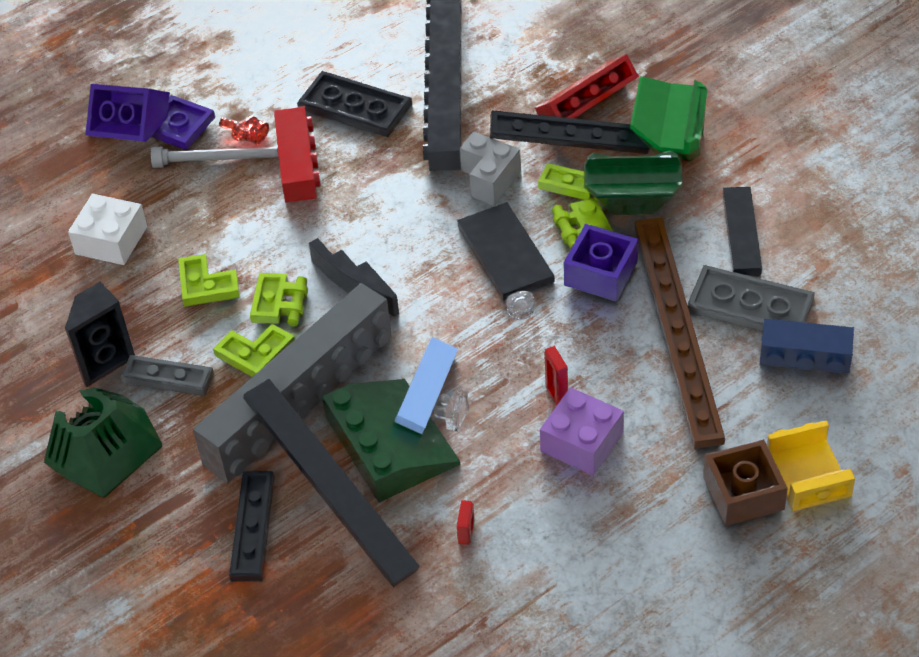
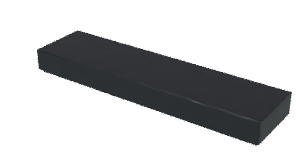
[723,186,762,275]
[229,471,275,582]

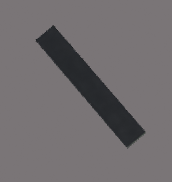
[490,110,650,154]

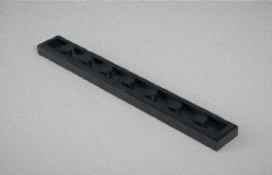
[243,379,420,588]

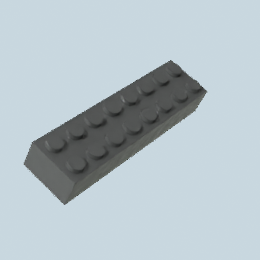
[193,283,392,484]

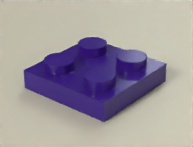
[151,95,216,150]

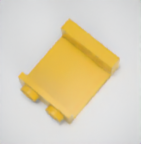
[767,420,855,511]

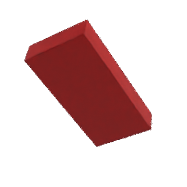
[544,346,568,406]

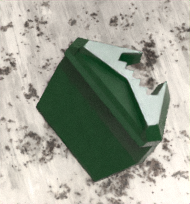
[584,151,683,215]
[44,387,162,498]

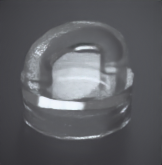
[506,291,535,320]

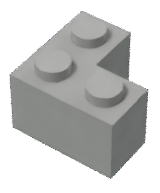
[460,131,521,206]

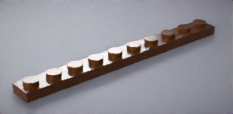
[635,217,725,449]

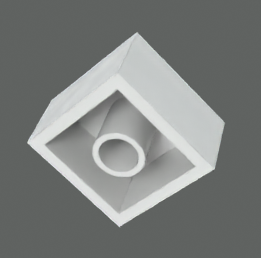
[68,194,147,265]

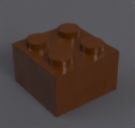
[703,439,788,526]

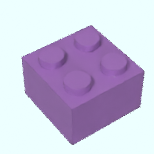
[540,387,624,476]

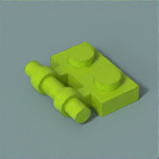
[552,197,613,250]
[250,273,308,326]

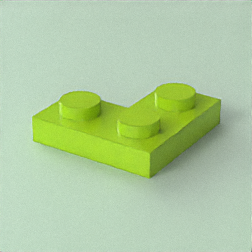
[178,254,240,307]
[213,324,295,377]

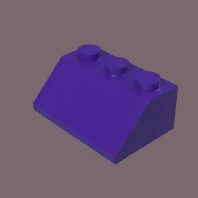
[85,84,170,142]

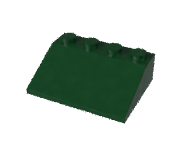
[322,379,460,503]

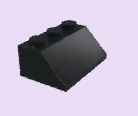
[65,281,135,387]

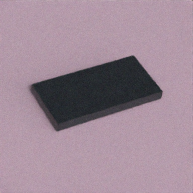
[297,71,412,137]
[457,202,555,301]

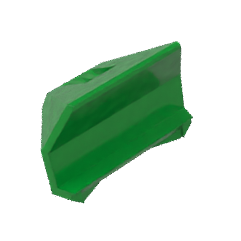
[630,76,708,161]

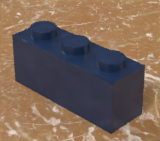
[760,318,854,373]

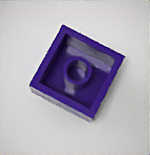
[563,224,638,301]

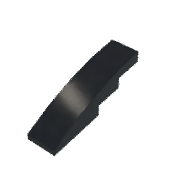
[308,238,399,316]

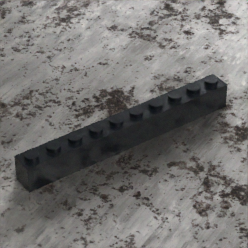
[423,0,462,171]

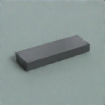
[121,355,214,396]

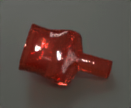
[219,115,269,145]

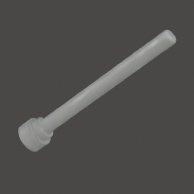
[151,147,279,168]

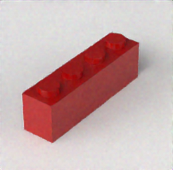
[534,54,639,118]
[274,106,321,203]

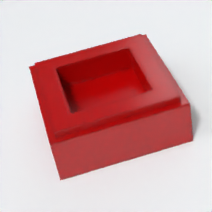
[456,500,475,545]

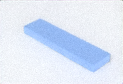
[394,337,458,434]

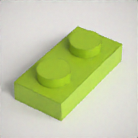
[538,163,592,200]

